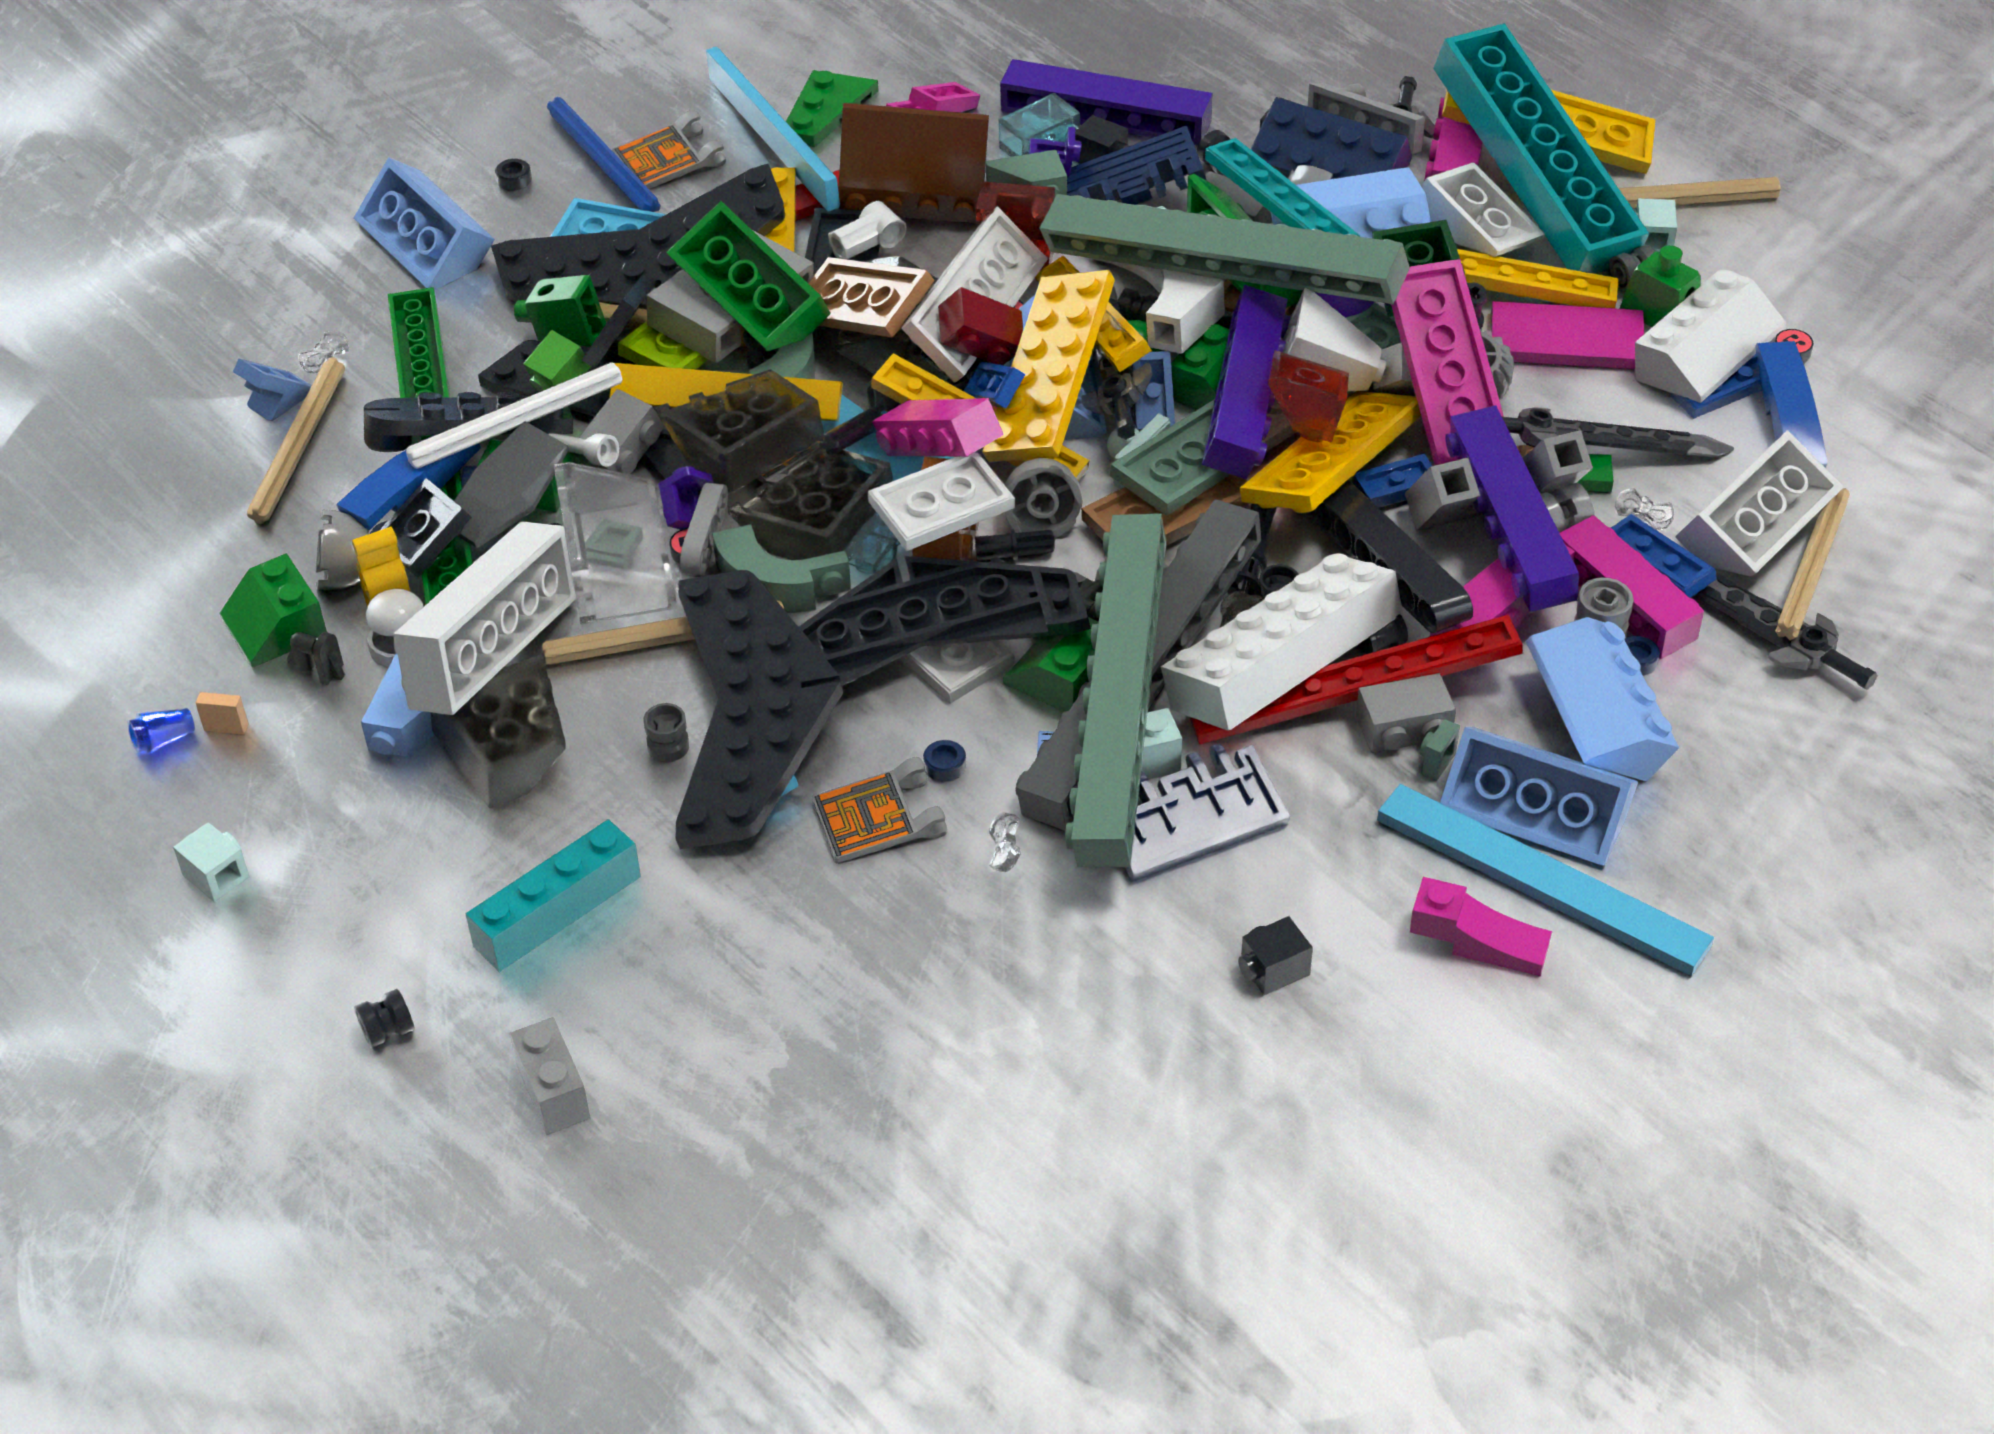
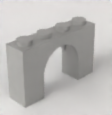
[646,231,814,363]
[1405,430,1593,531]

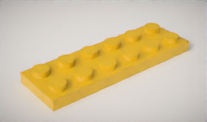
[1442,89,1656,174]
[982,270,1115,462]
[1240,391,1421,513]

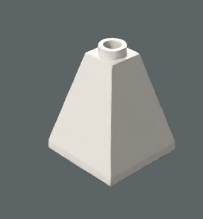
[1271,288,1386,395]

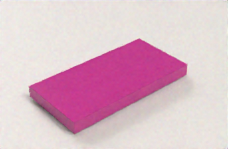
[1491,301,1644,369]

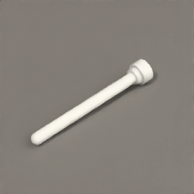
[490,433,619,467]

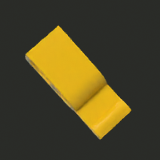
[352,527,411,608]

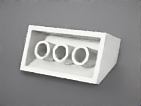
[1635,269,1785,403]
[1675,430,1844,577]

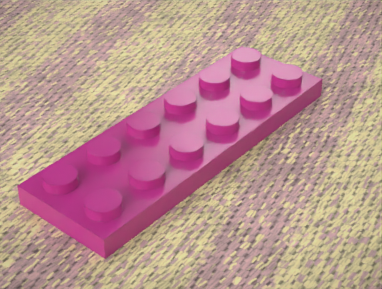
[1391,259,1504,465]

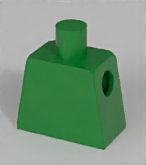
[1620,245,1701,327]
[514,275,606,347]

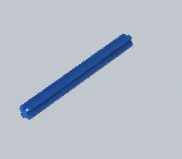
[547,97,661,212]

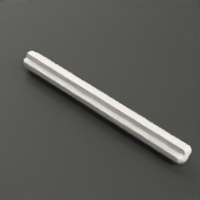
[406,363,622,469]

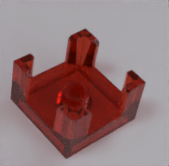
[976,181,1055,271]

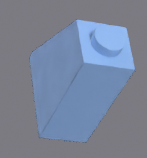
[361,653,482,757]

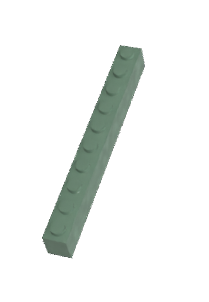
[1040,194,1410,304]
[1065,514,1166,867]

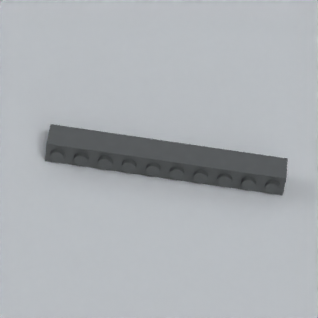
[1015,499,1261,831]

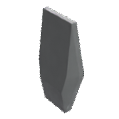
[454,421,569,548]

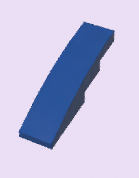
[1755,341,1828,468]
[336,435,481,530]

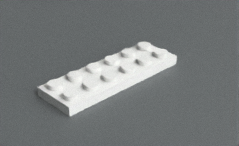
[901,206,1048,383]

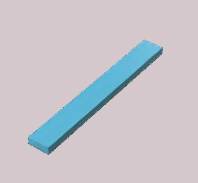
[706,47,840,212]
[1377,784,1714,976]

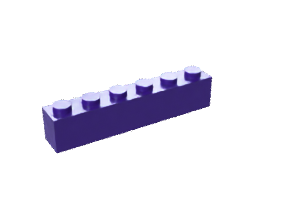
[1000,59,1213,145]
[1202,284,1290,480]
[1445,405,1579,612]

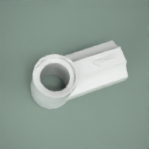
[828,201,907,260]

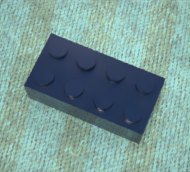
[1251,97,1412,179]

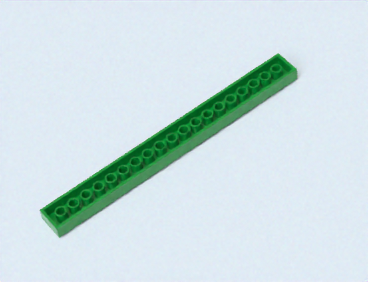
[387,287,473,604]

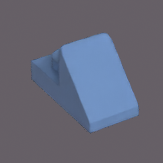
[1132,351,1175,431]
[233,358,312,420]

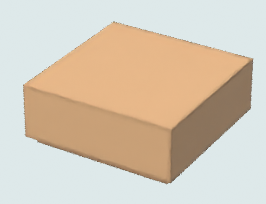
[195,692,249,735]

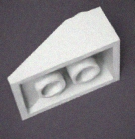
[1422,162,1545,257]

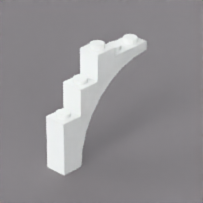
[1091,258,1225,354]

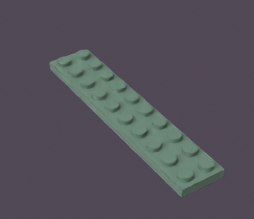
[1110,303,1401,516]

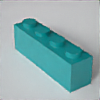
[465,819,641,972]

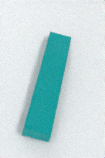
[1205,138,1360,237]

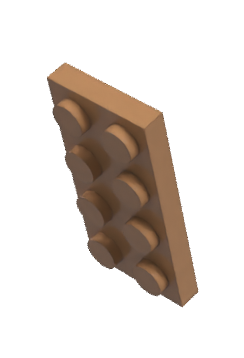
[808,257,935,337]
[1081,475,1251,546]

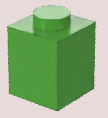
[523,330,591,392]

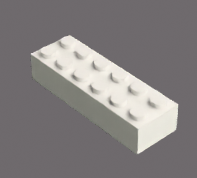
[393,522,576,715]
[1161,553,1403,731]

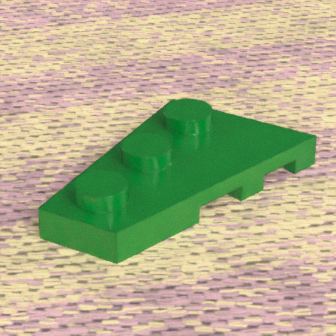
[786,70,879,147]

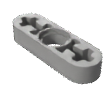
[680,483,728,576]

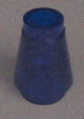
[127,708,195,754]

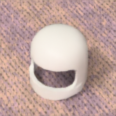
[366,589,424,667]

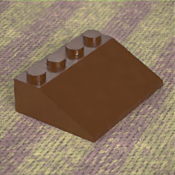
[838,103,989,224]

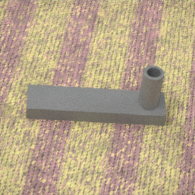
[1307,81,1425,154]

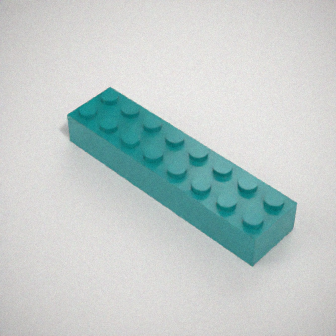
[1433,23,1650,274]

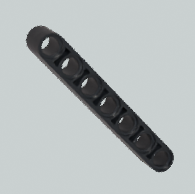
[1306,480,1473,633]

